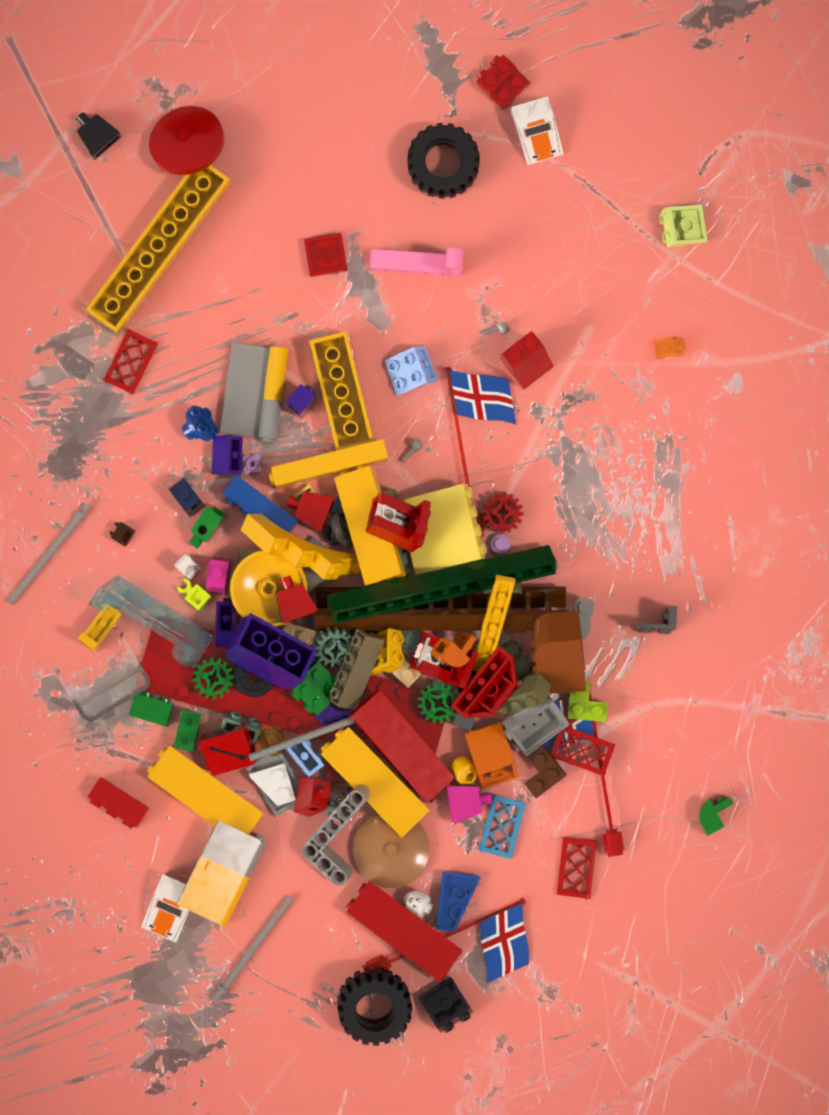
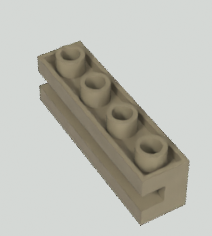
[328,629,385,710]

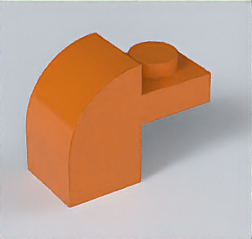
[430,631,476,667]

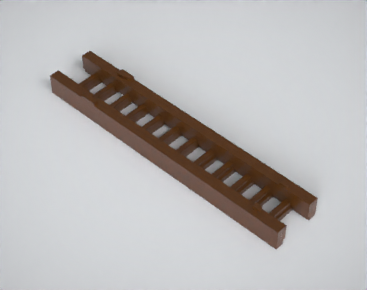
[314,586,567,633]

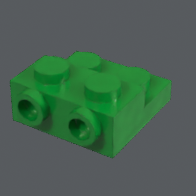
[290,659,336,716]

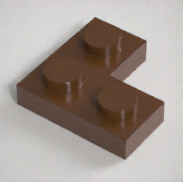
[524,744,567,798]

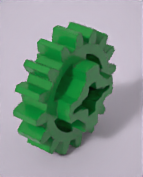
[192,658,234,699]
[417,682,456,724]

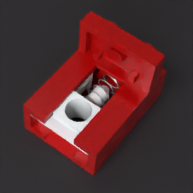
[366,492,431,552]
[409,632,479,689]

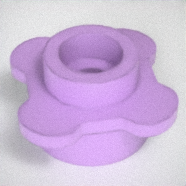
[242,454,262,474]

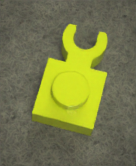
[177,578,212,611]

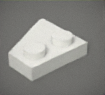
[249,763,296,806]

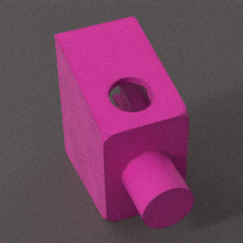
[206,557,231,595]
[447,786,492,823]

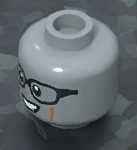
[322,787,346,816]

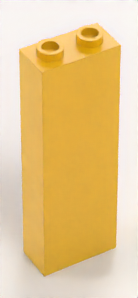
[269,439,389,490]
[334,465,406,586]
[321,727,430,838]
[147,746,264,834]

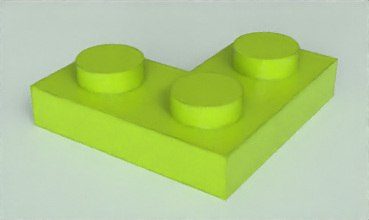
[568,681,608,722]

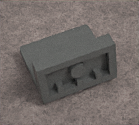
[635,606,677,634]

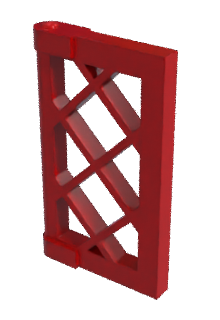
[103,329,158,395]
[550,727,616,776]
[557,837,597,900]

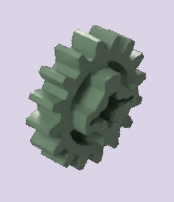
[313,626,353,667]

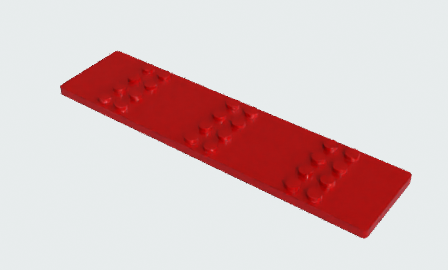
[136,616,450,758]

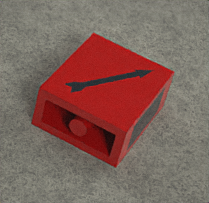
[198,722,257,776]

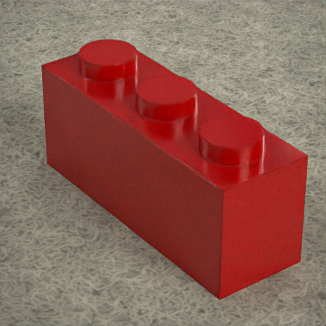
[87,777,150,829]

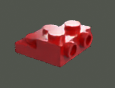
[477,54,530,110]

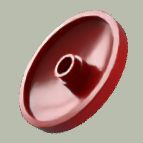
[149,106,225,175]

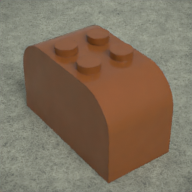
[531,611,586,693]

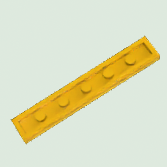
[472,575,515,672]

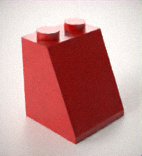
[500,331,554,390]

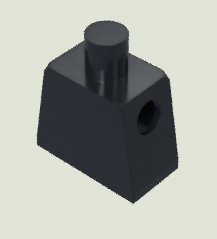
[76,112,122,160]

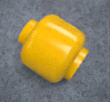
[450,756,478,785]

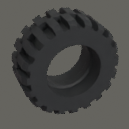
[407,123,480,199]
[337,967,412,1046]

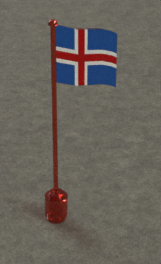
[444,366,516,537]
[362,898,529,983]

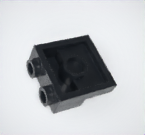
[418,977,473,1033]

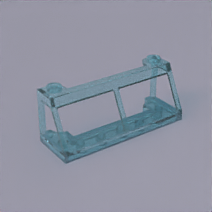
[89,575,214,668]

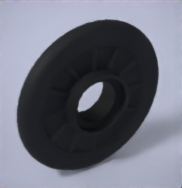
[233,665,273,697]

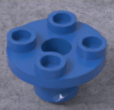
[182,406,219,441]

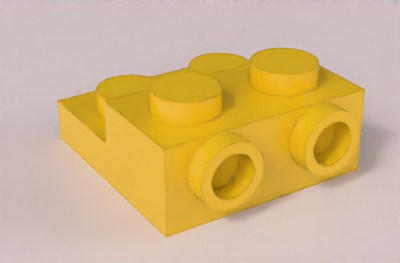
[370,628,404,676]

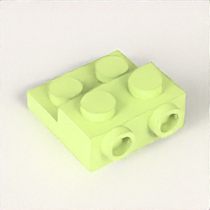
[659,205,708,248]

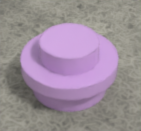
[491,535,510,554]

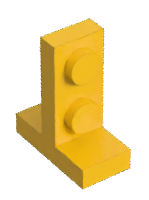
[78,603,122,653]

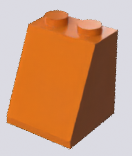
[464,722,519,789]

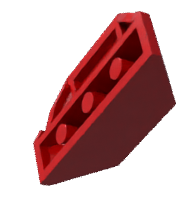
[451,646,518,718]

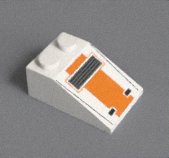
[511,96,564,166]
[141,874,190,942]

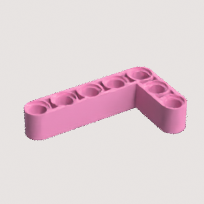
[369,248,464,277]

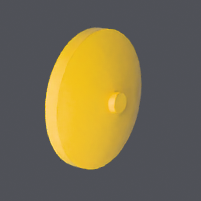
[230,550,307,627]

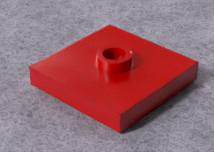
[304,233,348,277]

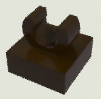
[109,522,136,547]

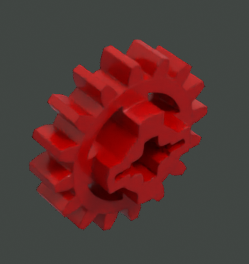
[482,492,524,534]

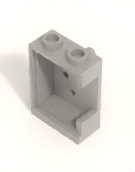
[502,694,570,756]

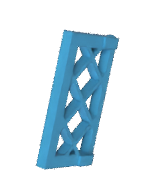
[478,794,526,859]

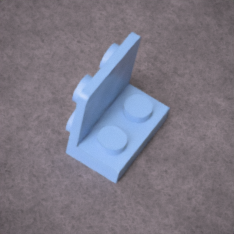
[384,345,438,396]

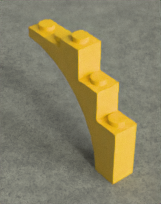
[241,514,361,580]

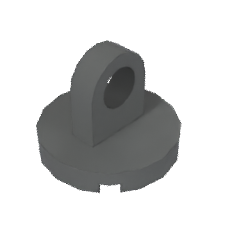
[323,510,354,548]

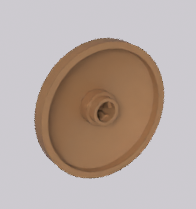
[352,814,430,888]

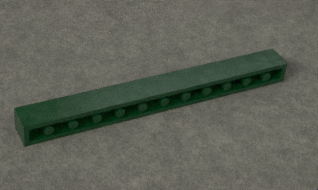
[327,545,556,625]

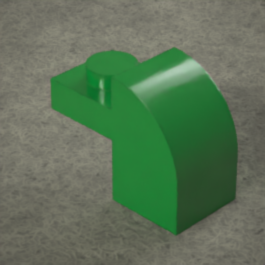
[698,796,734,836]

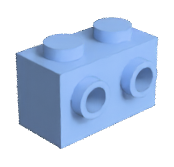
[285,740,325,777]

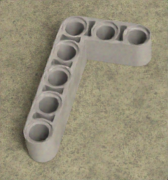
[302,785,370,886]

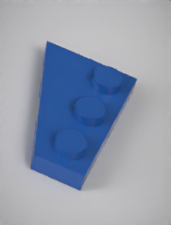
[435,872,481,932]

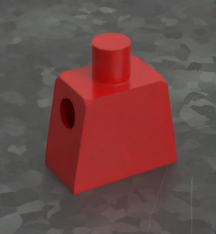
[286,491,334,533]
[276,575,318,624]
[294,776,332,817]

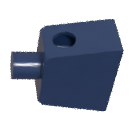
[168,477,205,517]

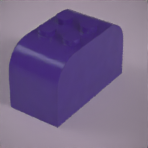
[225,613,317,689]

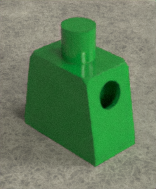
[189,505,228,549]

